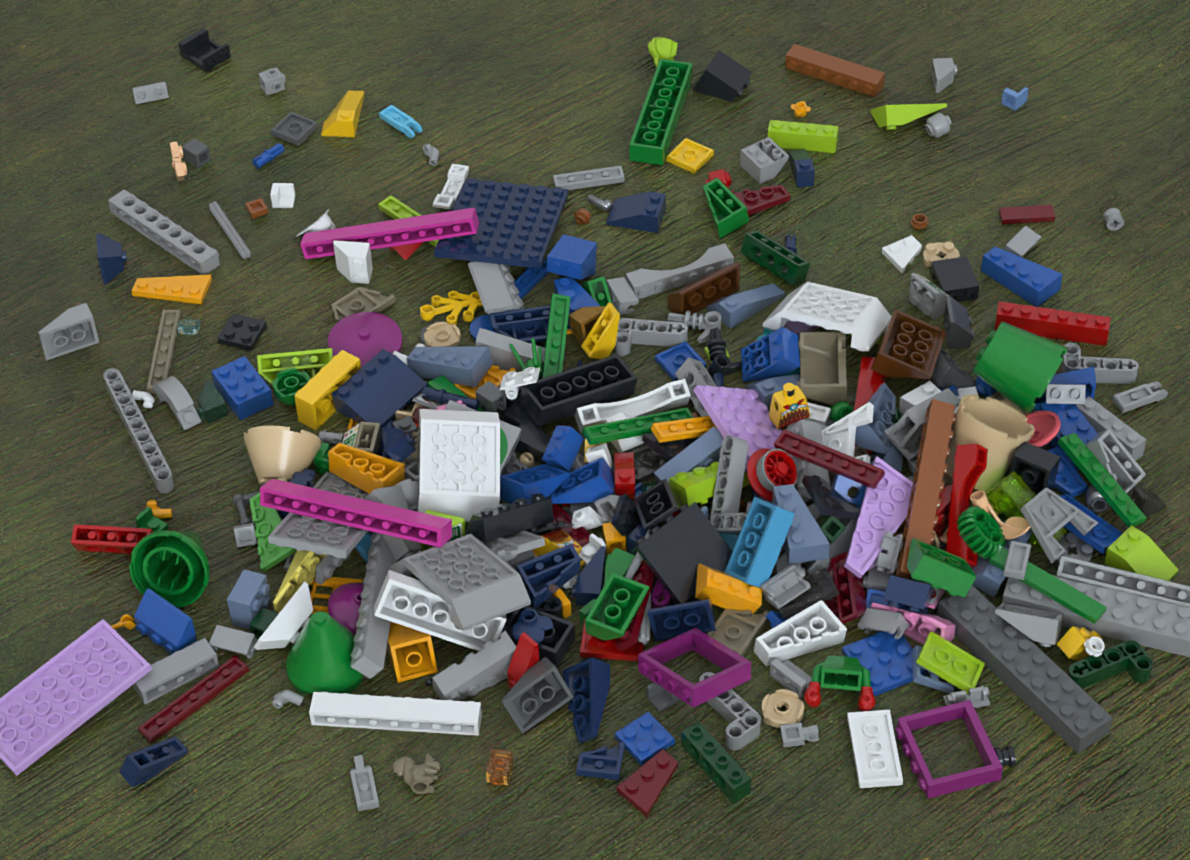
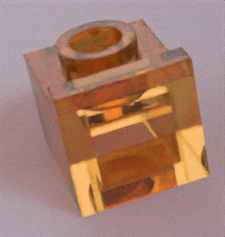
[486,749,514,785]

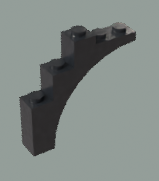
[503,365,551,464]

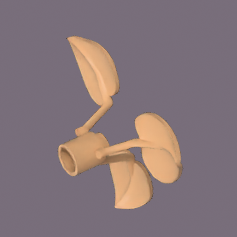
[939,489,1031,544]

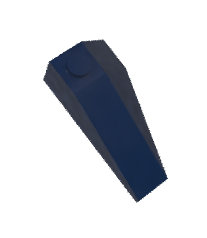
[563,658,610,743]

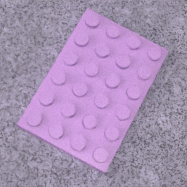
[693,385,782,471]

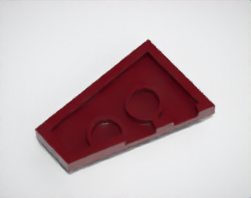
[731,185,791,216]
[617,749,678,817]

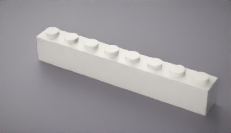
[309,692,482,736]

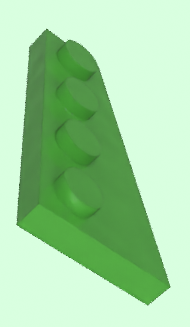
[250,493,297,572]

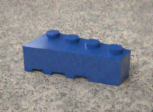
[981,247,1063,307]

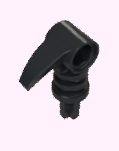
[707,327,742,376]

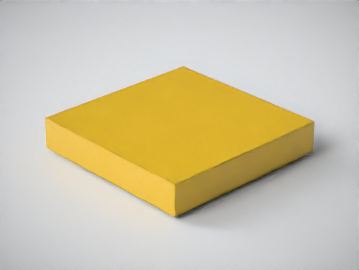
[666,138,714,174]

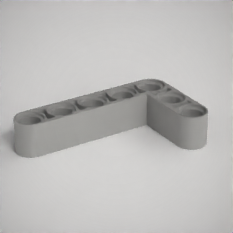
[710,435,748,535]

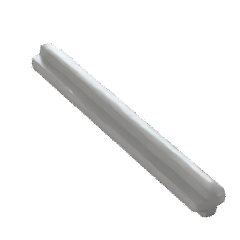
[209,201,251,259]

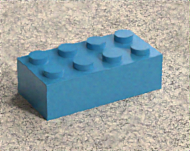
[725,497,795,588]

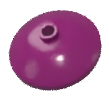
[327,582,364,634]

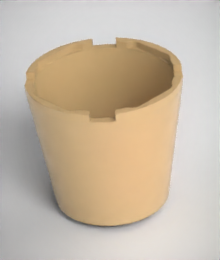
[945,394,1034,491]

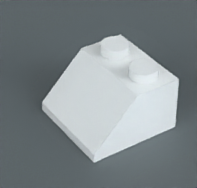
[333,241,373,284]

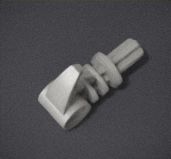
[667,311,721,343]

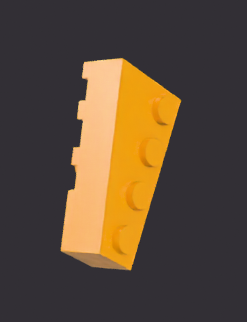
[328,443,405,494]

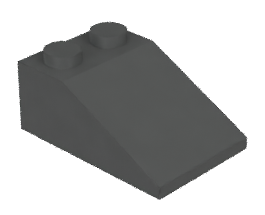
[501,657,574,734]

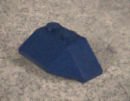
[490,305,550,343]

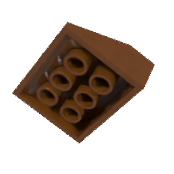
[871,309,946,379]

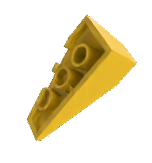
[321,90,365,137]

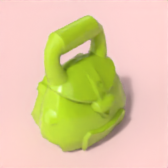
[647,37,678,68]

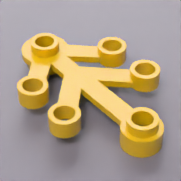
[420,291,483,325]

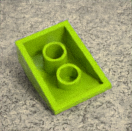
[1104,525,1179,581]

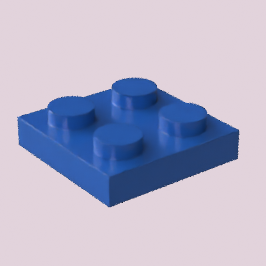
[615,712,675,766]

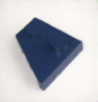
[576,742,625,780]

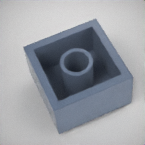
[227,569,272,630]

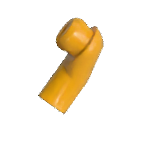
[146,500,172,519]

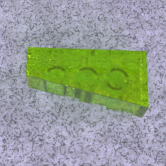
[985,471,1067,552]

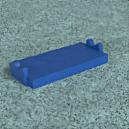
[1060,494,1123,555]

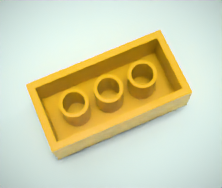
[294,350,361,430]

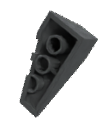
[931,347,976,389]
[805,508,860,584]

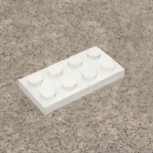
[847,710,903,788]

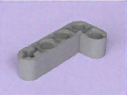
[614,318,688,356]
[1061,343,1139,384]
[699,672,761,751]

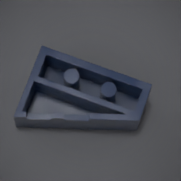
[516,543,581,609]

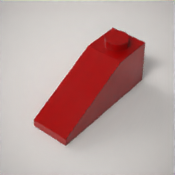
[614,452,635,499]
[507,632,539,689]

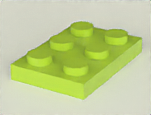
[916,631,985,694]

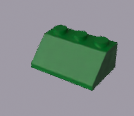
[907,538,976,598]
[585,573,649,641]

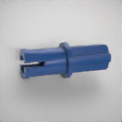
[252,143,285,169]

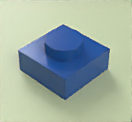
[766,610,788,628]

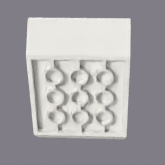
[763,282,891,352]
[418,409,500,523]

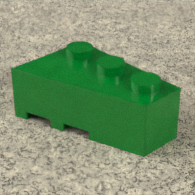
[703,178,749,239]

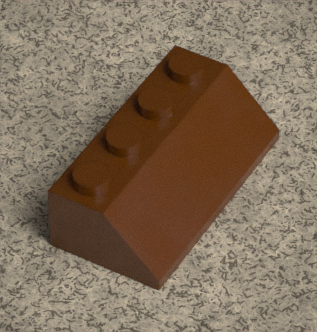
[668,262,740,315]

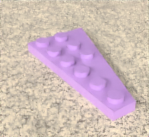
[844,456,913,579]

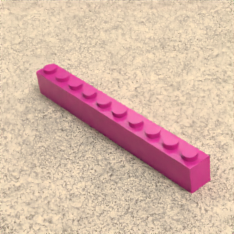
[300,208,479,259]
[260,479,452,547]

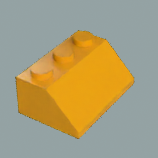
[695,563,762,614]

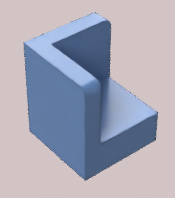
[1001,87,1029,111]

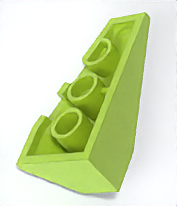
[870,103,947,130]

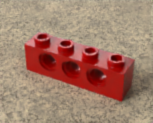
[71,524,153,554]

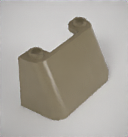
[797,332,847,406]

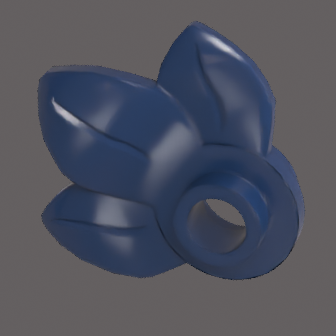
[513,608,553,644]

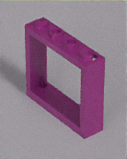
[638,628,751,708]
[895,700,1003,799]

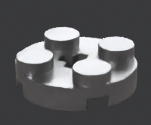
[1054,533,1093,567]

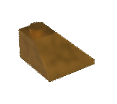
[568,306,606,354]

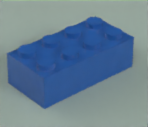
[1032,401,1098,471]

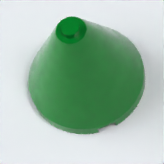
[129,531,210,608]
[286,611,364,695]

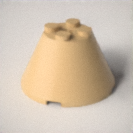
[243,426,322,485]

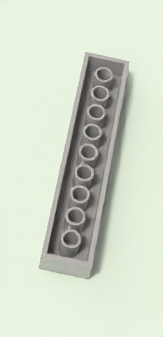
[1002,575,1190,657]

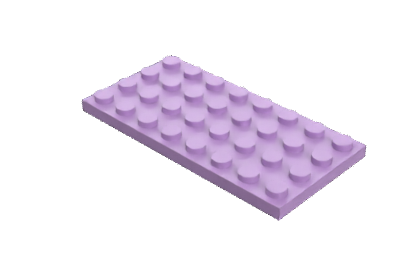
[0,619,152,776]

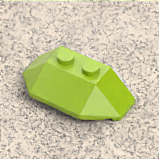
[257,348,333,386]

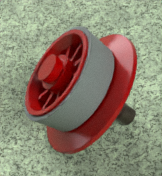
[747,448,798,501]

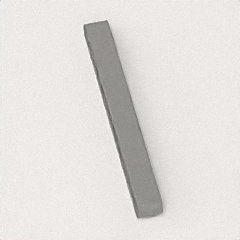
[103,368,174,493]

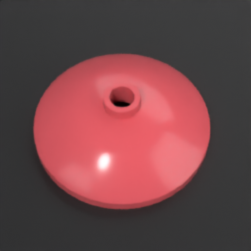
[1025,411,1061,448]

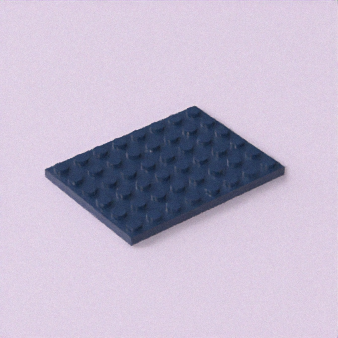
[434,178,569,269]

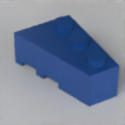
[554,277,600,329]

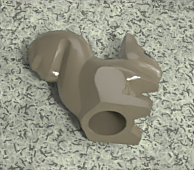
[392,753,441,794]

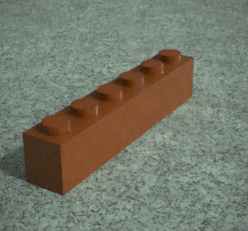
[785,44,885,97]

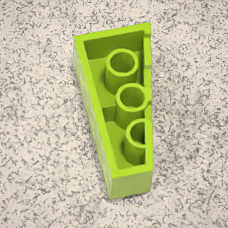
[669,462,750,506]

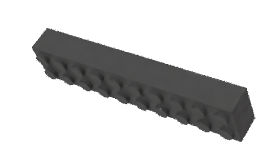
[937,585,1113,754]

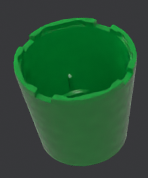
[972,321,1068,415]

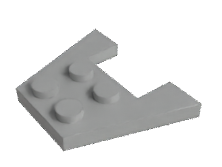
[1020,487,1098,564]

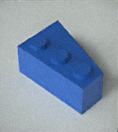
[1034,366,1096,405]

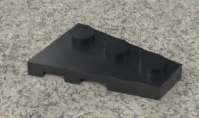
[802,475,860,520]

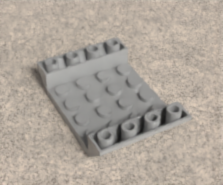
[391,534,531,631]

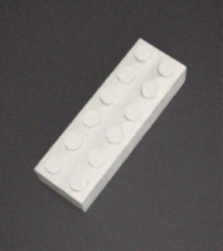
[374,570,507,651]

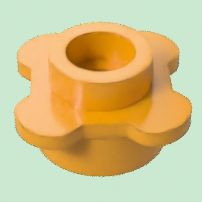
[791,101,811,117]

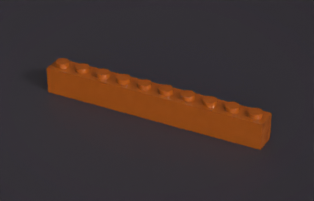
[895,399,956,583]

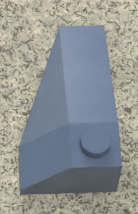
[706,283,786,329]
[745,374,801,410]
[855,383,896,454]

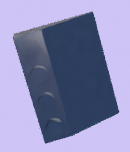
[331,349,428,428]

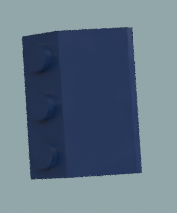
[647,599,716,641]

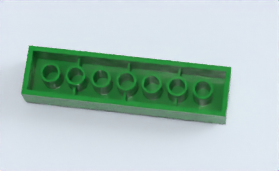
[629,59,693,165]

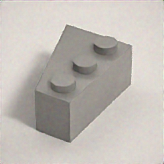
[1086,428,1146,494]

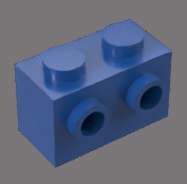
[542,425,584,472]

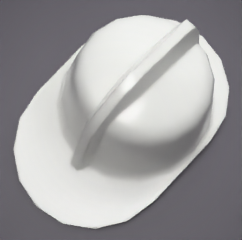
[296,209,335,237]

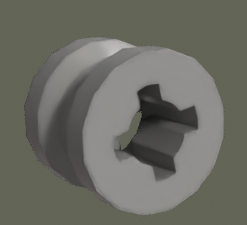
[1103,208,1124,231]

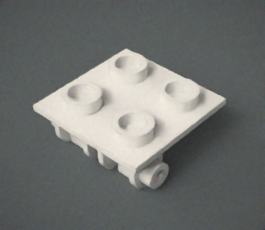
[500,367,540,400]

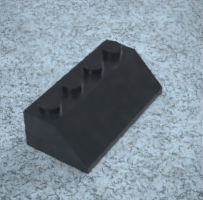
[465,493,554,542]

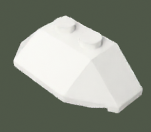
[254,582,313,650]

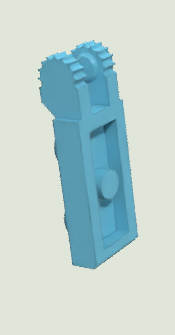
[379,105,423,139]

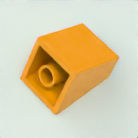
[387,622,438,683]

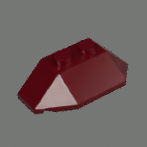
[820,551,867,624]

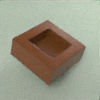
[245,198,269,219]

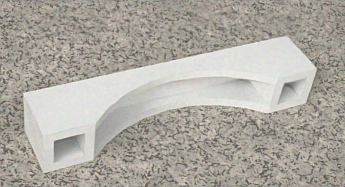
[575,379,691,434]

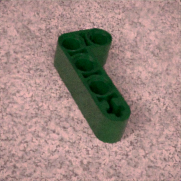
[1068,640,1153,689]

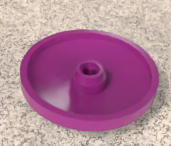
[328,312,403,368]

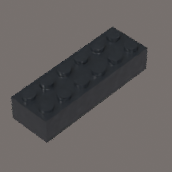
[518,354,638,427]

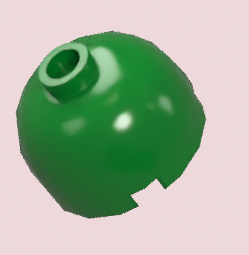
[273,368,310,406]

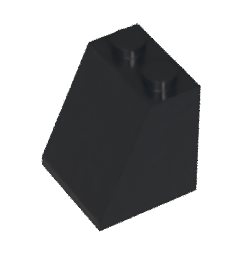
[693,50,752,102]

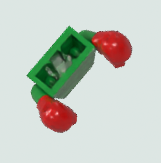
[804,655,876,712]

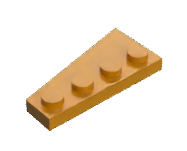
[131,275,212,304]

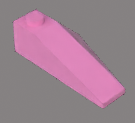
[871,603,956,644]

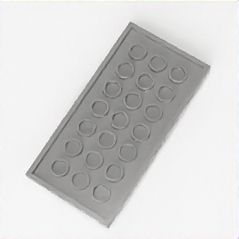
[268,472,369,558]

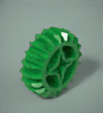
[957,506,1006,559]

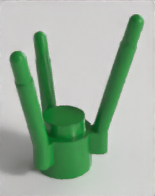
[509,338,543,377]

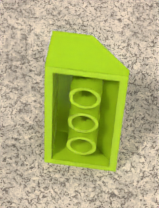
[768,120,839,153]

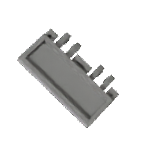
[477,531,545,561]

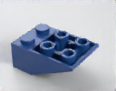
[741,327,800,382]

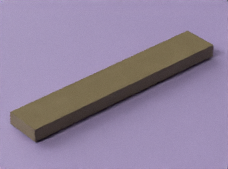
[146,310,181,393]

